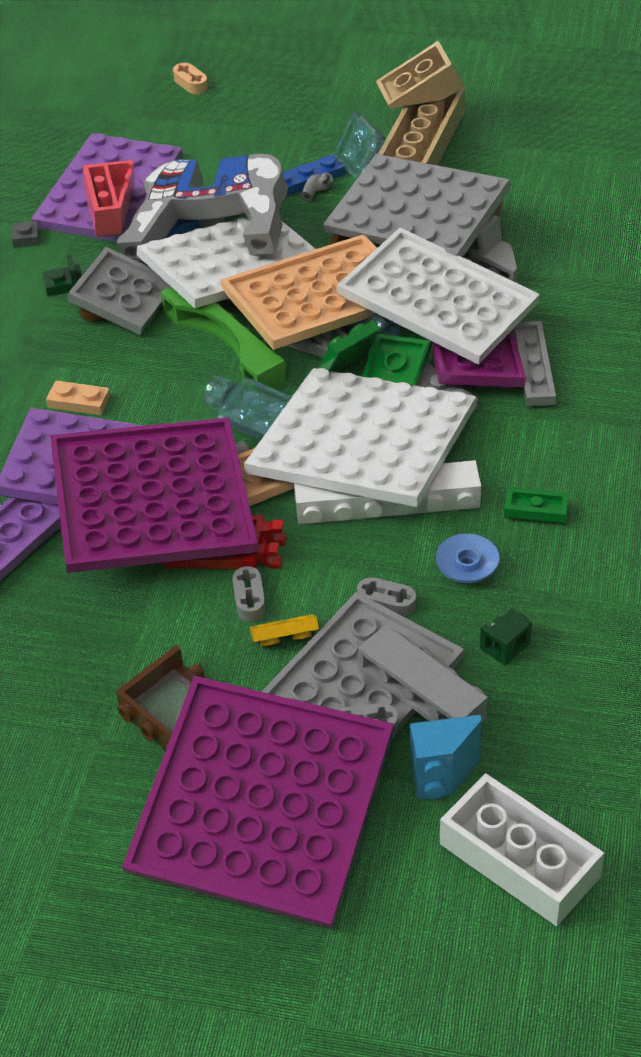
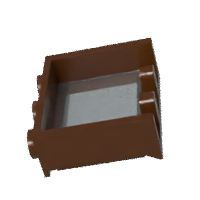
[116,645,220,752]

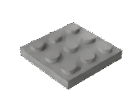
[67,247,171,335]

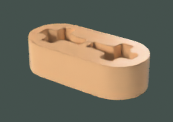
[173,63,208,94]

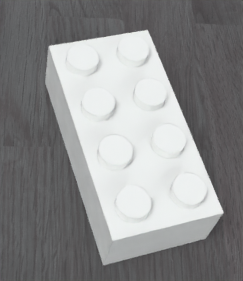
[440,773,604,926]

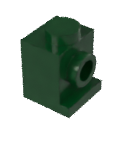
[480,608,532,666]

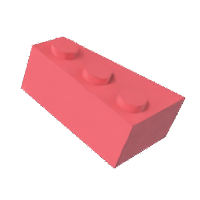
[82,160,135,237]

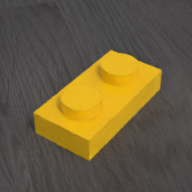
[249,614,319,646]

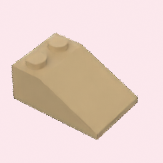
[376,41,465,109]

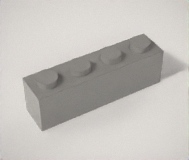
[358,624,488,722]

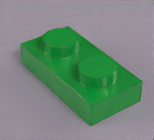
[504,487,569,523]

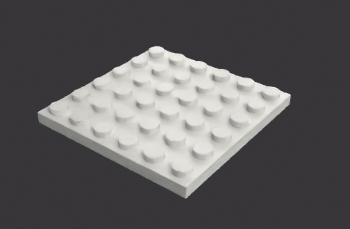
[244,368,476,507]

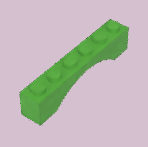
[160,287,286,397]

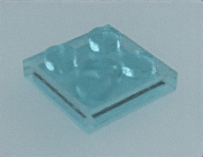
[333,111,386,180]

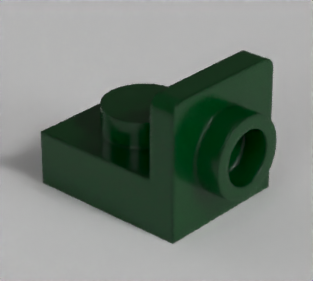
[42,255,82,296]

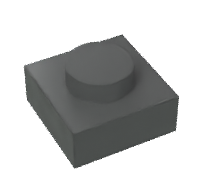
[12,221,39,248]

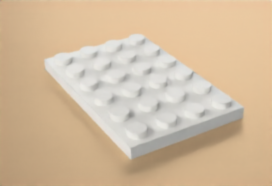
[137,217,315,308]
[337,228,540,365]

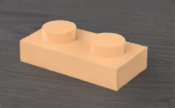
[46,381,111,415]

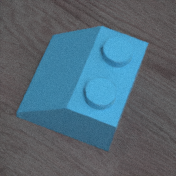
[410,715,482,800]

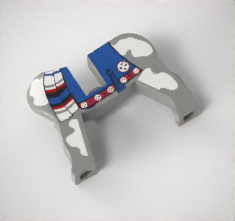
[117,154,288,262]

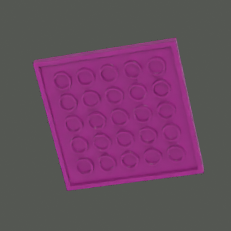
[50,417,258,573]
[122,676,395,929]

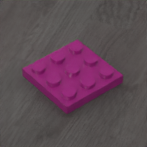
[430,330,526,388]

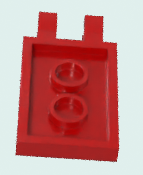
[163,515,287,569]

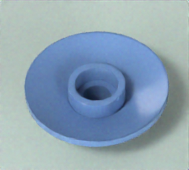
[436,534,499,583]

